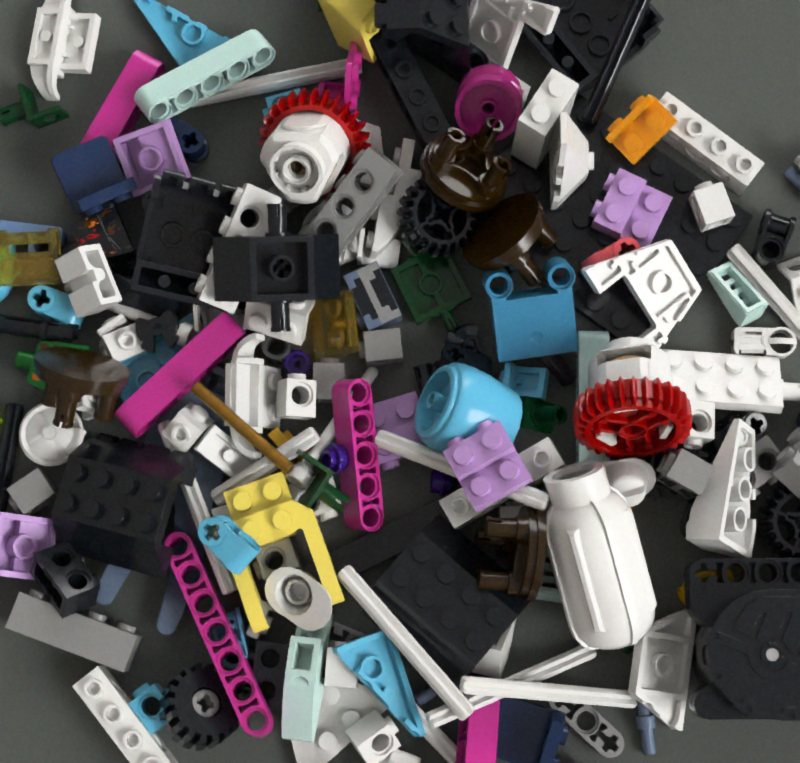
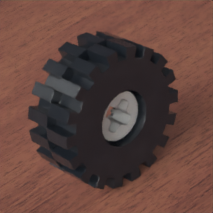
[159,663,245,751]

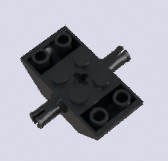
[212,203,340,332]

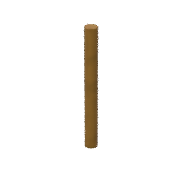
[190,381,294,474]

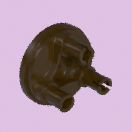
[420,116,512,212]
[462,193,558,287]
[34,347,130,429]
[474,506,547,600]

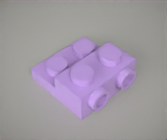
[112,119,191,197]
[589,168,673,248]
[373,391,430,471]
[443,420,533,513]
[0,512,56,580]

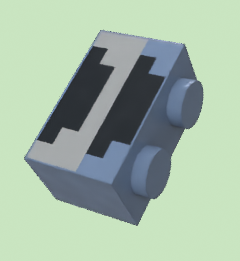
[341,261,402,331]

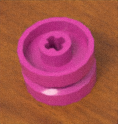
[454,64,522,141]

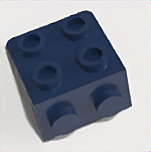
[50,136,138,216]
[496,698,570,763]

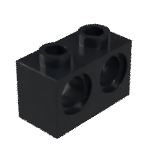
[30,541,100,618]
[244,641,289,709]

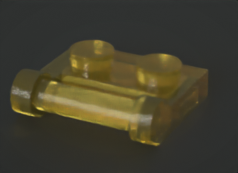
[0,227,61,287]
[310,290,360,362]

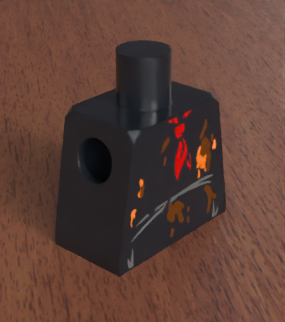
[60,199,136,263]

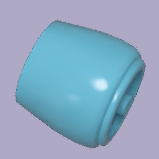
[415,362,523,453]

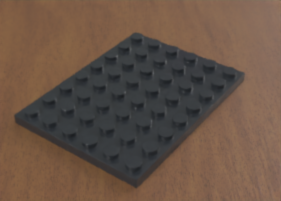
[452,94,753,339]

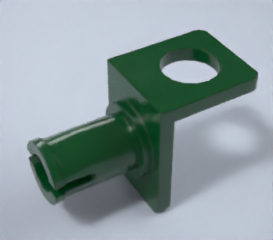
[0,83,70,129]
[520,396,568,434]
[296,449,350,513]

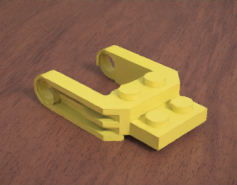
[223,471,345,634]

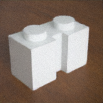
[54,243,122,318]

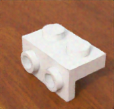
[243,300,315,346]

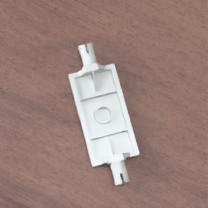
[661,349,800,414]

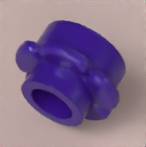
[282,350,313,377]
[321,443,349,474]
[430,469,452,497]

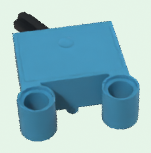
[482,257,579,387]

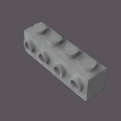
[5,588,142,672]

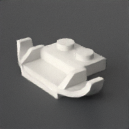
[27,0,101,101]
[224,333,282,459]

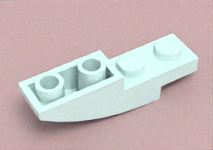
[281,613,334,743]

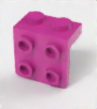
[318,41,362,112]

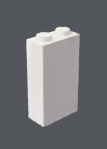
[511,68,579,170]

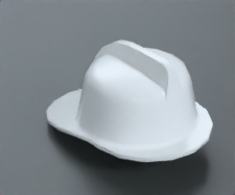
[602,458,656,507]
[265,567,333,631]

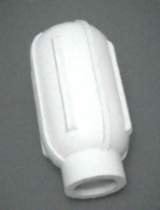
[543,461,657,650]

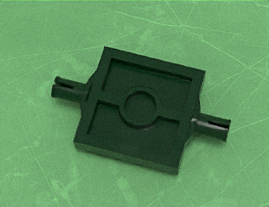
[390,237,472,332]

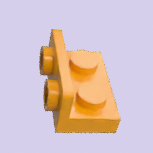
[605,94,679,165]

